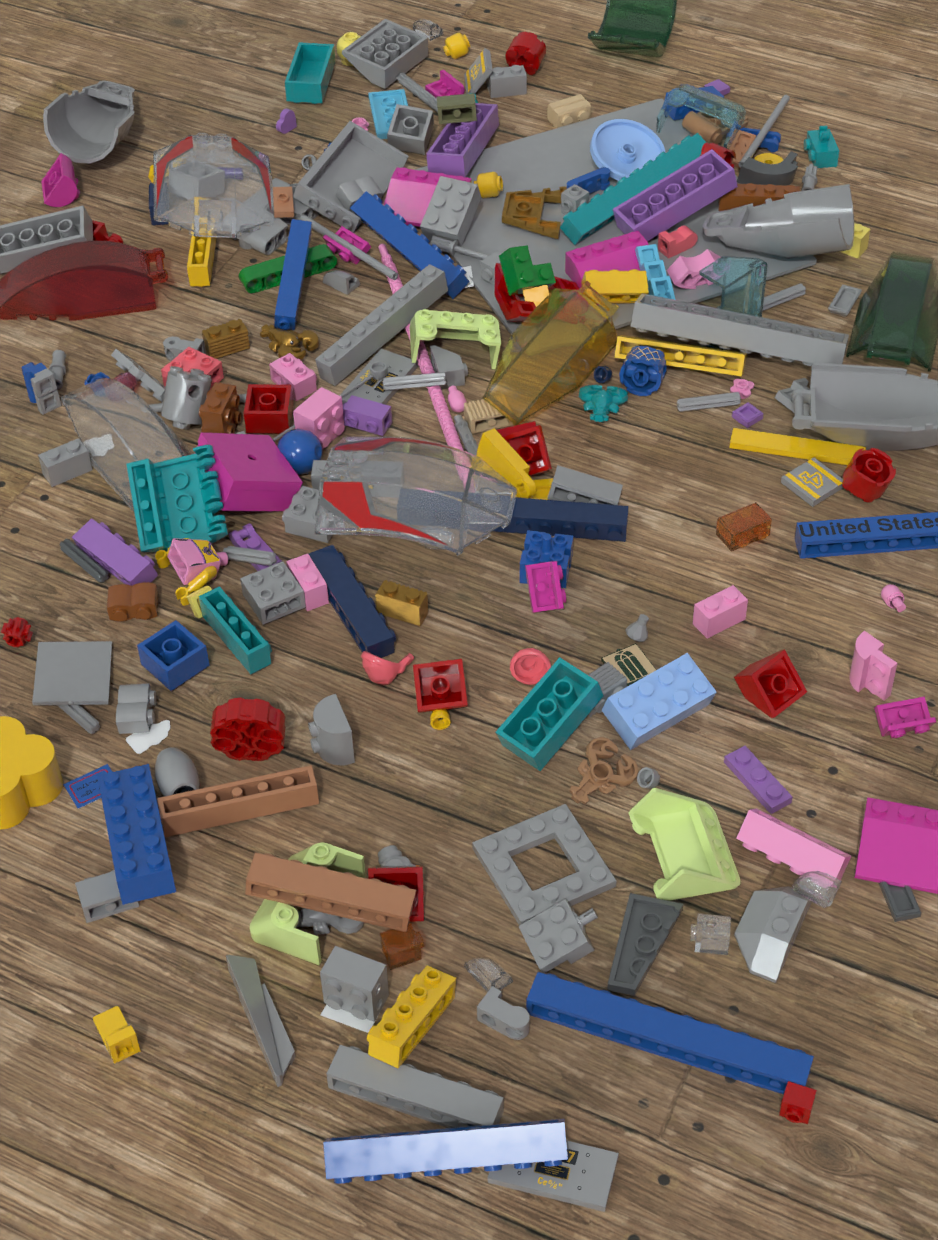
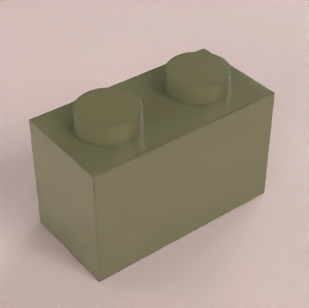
[437,93,477,124]

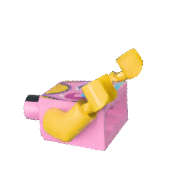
[155,538,228,606]

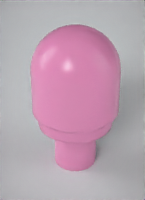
[448,386,467,413]
[881,584,906,612]

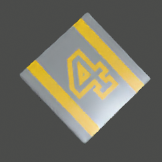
[464,48,493,94]
[781,457,843,507]

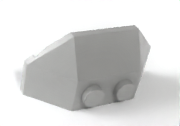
[734,886,814,983]

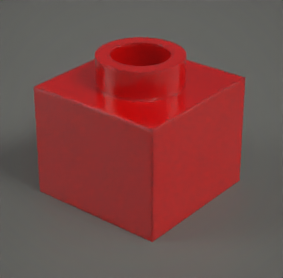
[779,1081,817,1125]

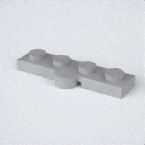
[111,349,165,402]

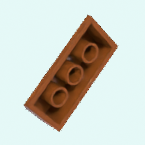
[718,183,800,211]

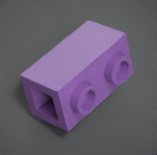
[343,395,392,436]

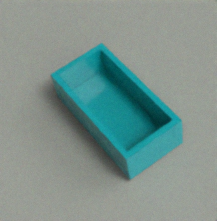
[285,42,335,104]

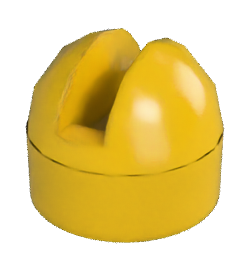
[430,709,451,730]

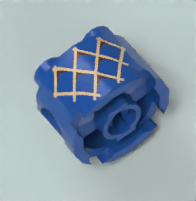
[619,346,667,396]

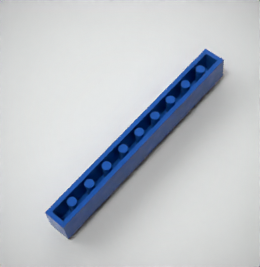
[526,972,814,1095]

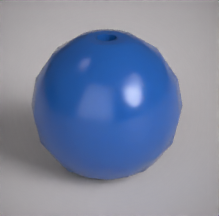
[277,429,323,475]

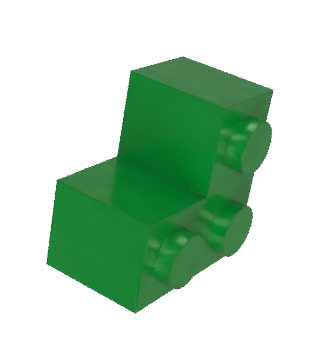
[499,245,556,296]

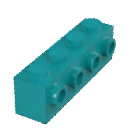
[199,586,272,675]

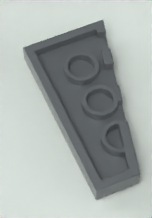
[607,893,683,996]

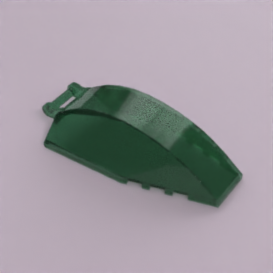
[846,251,938,372]

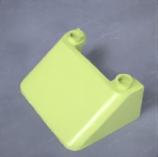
[628,788,740,901]

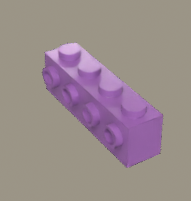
[72,518,158,586]

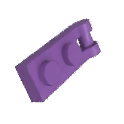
[229,523,282,571]

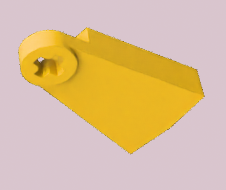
[475,428,536,498]

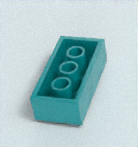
[495,657,604,771]

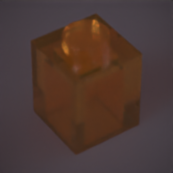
[380,923,424,970]

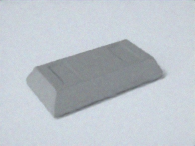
[828,284,862,317]

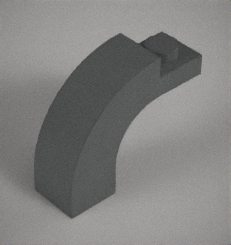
[737,151,798,186]

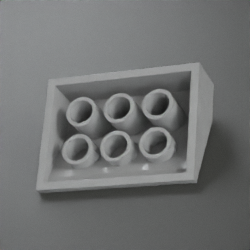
[342,19,428,89]

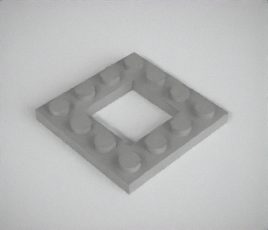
[472,804,616,925]

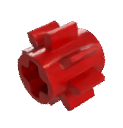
[1,617,33,647]

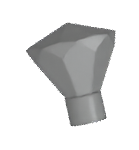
[626,614,649,642]

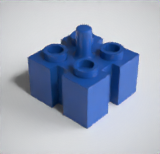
[520,530,574,589]

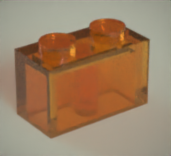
[716,502,772,552]

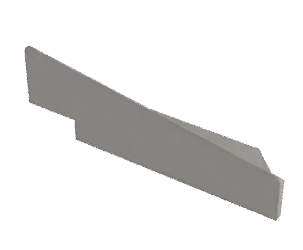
[226,955,296,1087]

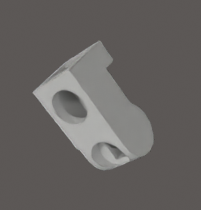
[163,336,206,361]
[477,986,530,1040]

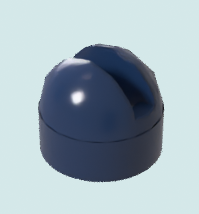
[594,366,612,383]

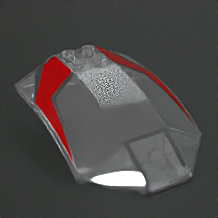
[153,133,274,238]
[315,437,517,556]

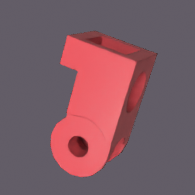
[658,225,698,259]

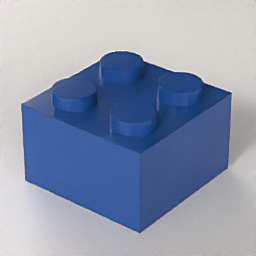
[137,620,209,691]

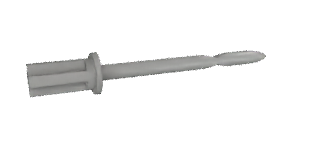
[430,235,489,260]

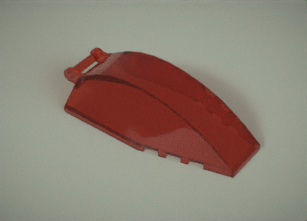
[0,241,168,321]

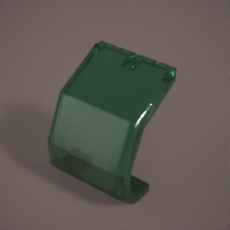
[588,0,677,57]

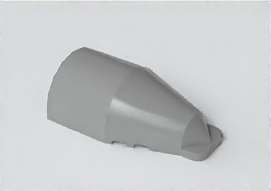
[43,81,135,164]
[703,184,854,258]

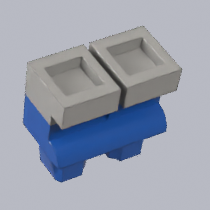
[21,362,61,415]

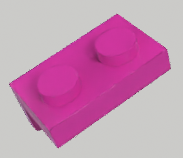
[425,69,465,98]
[323,226,371,265]
[525,561,566,613]
[874,696,936,739]

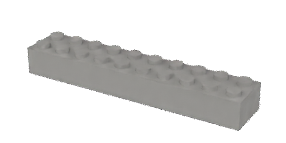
[631,293,849,366]

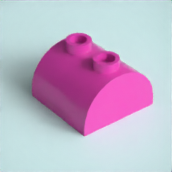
[41,153,80,207]

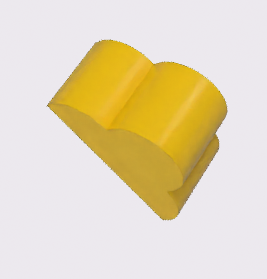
[0,716,63,830]

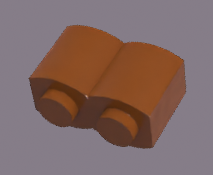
[107,582,158,622]

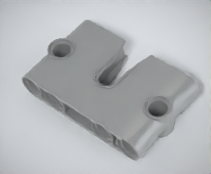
[219,178,320,255]

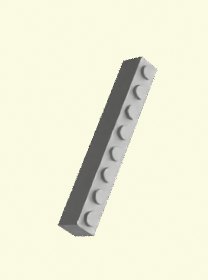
[315,264,448,386]

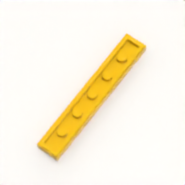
[729,428,866,465]

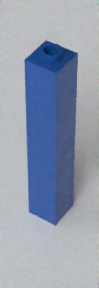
[274,219,312,330]

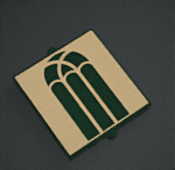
[601,644,656,686]

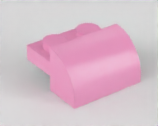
[849,631,897,701]

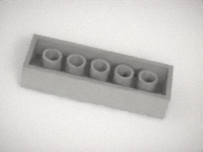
[0,205,93,274]

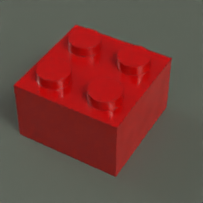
[243,384,294,434]

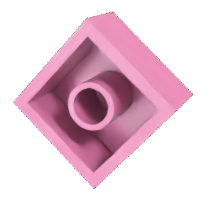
[293,387,345,449]

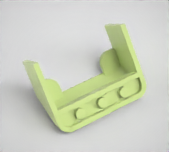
[250,843,366,965]

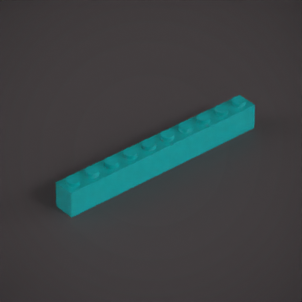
[560,133,706,245]

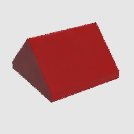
[503,425,552,477]
[368,866,424,922]

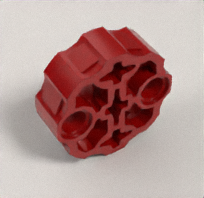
[210,697,286,761]

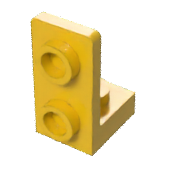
[93,1006,141,1064]

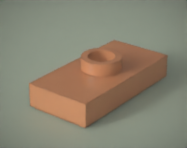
[729,130,756,168]
[272,187,294,218]

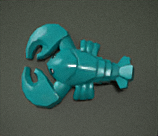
[578,385,628,422]

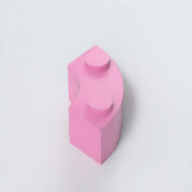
[666,249,730,289]

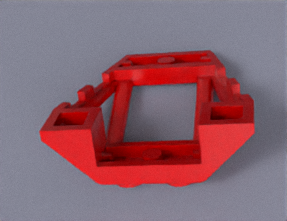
[494,263,589,322]

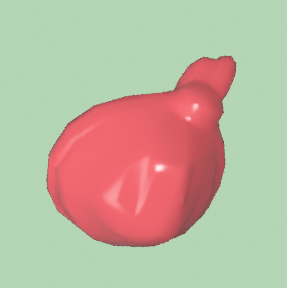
[510,648,552,685]
[361,651,414,685]

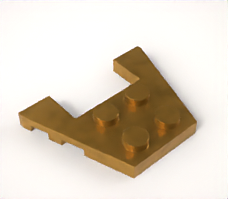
[502,186,566,239]

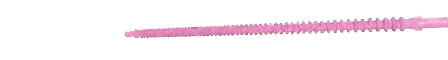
[378,244,477,494]

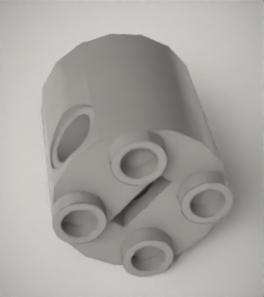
[161,366,212,429]

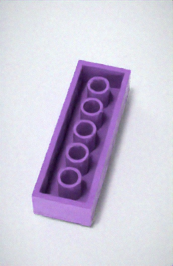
[426,103,499,177]
[613,149,738,241]

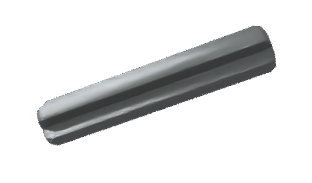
[59,539,109,583]

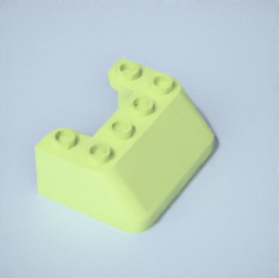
[409,309,501,369]

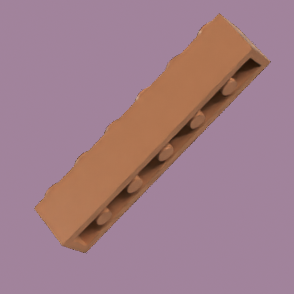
[157,765,319,837]
[245,852,416,932]

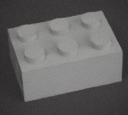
[420,176,481,247]

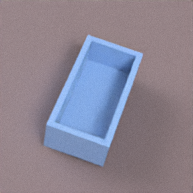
[602,653,717,750]

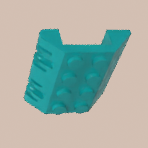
[126,445,228,552]

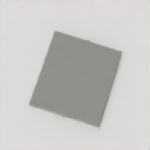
[32,641,112,705]

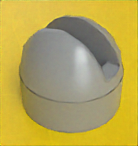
[302,154,317,170]
[637,767,660,789]

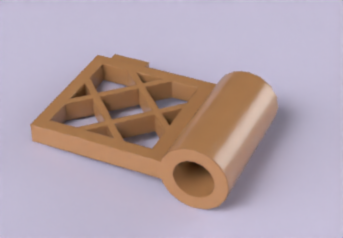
[682,100,748,144]

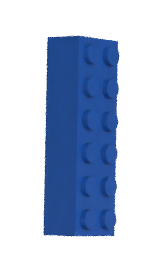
[97,764,176,905]

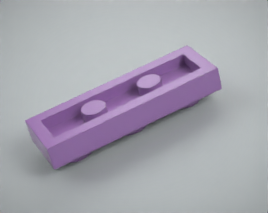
[724,746,793,814]

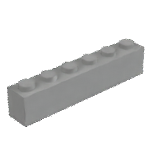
[326,1045,504,1128]

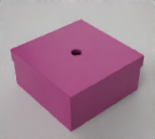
[195,433,303,511]

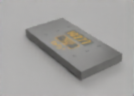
[340,349,418,405]
[488,1141,619,1212]

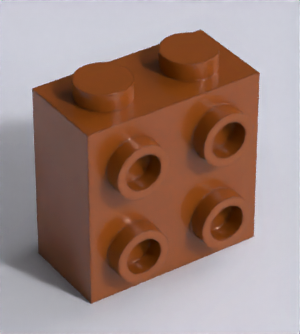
[199,382,242,434]

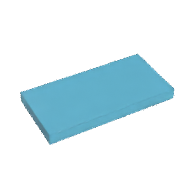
[368,89,408,139]

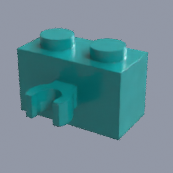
[804,125,840,168]

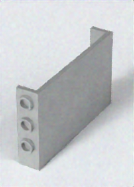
[293,121,409,233]

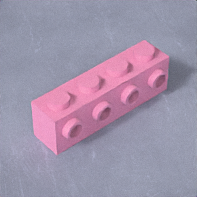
[736,808,851,888]

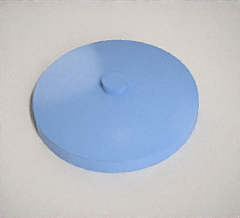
[590,119,666,181]

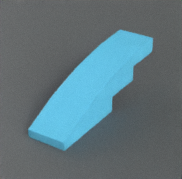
[635,244,676,300]

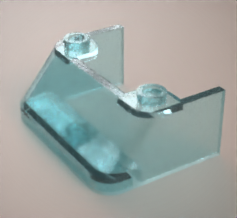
[656,84,746,149]
[699,256,768,350]

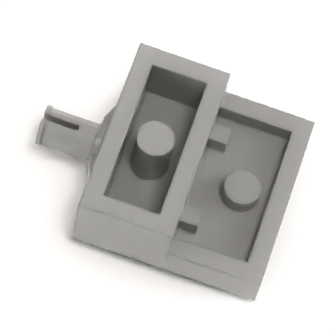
[519,899,598,973]

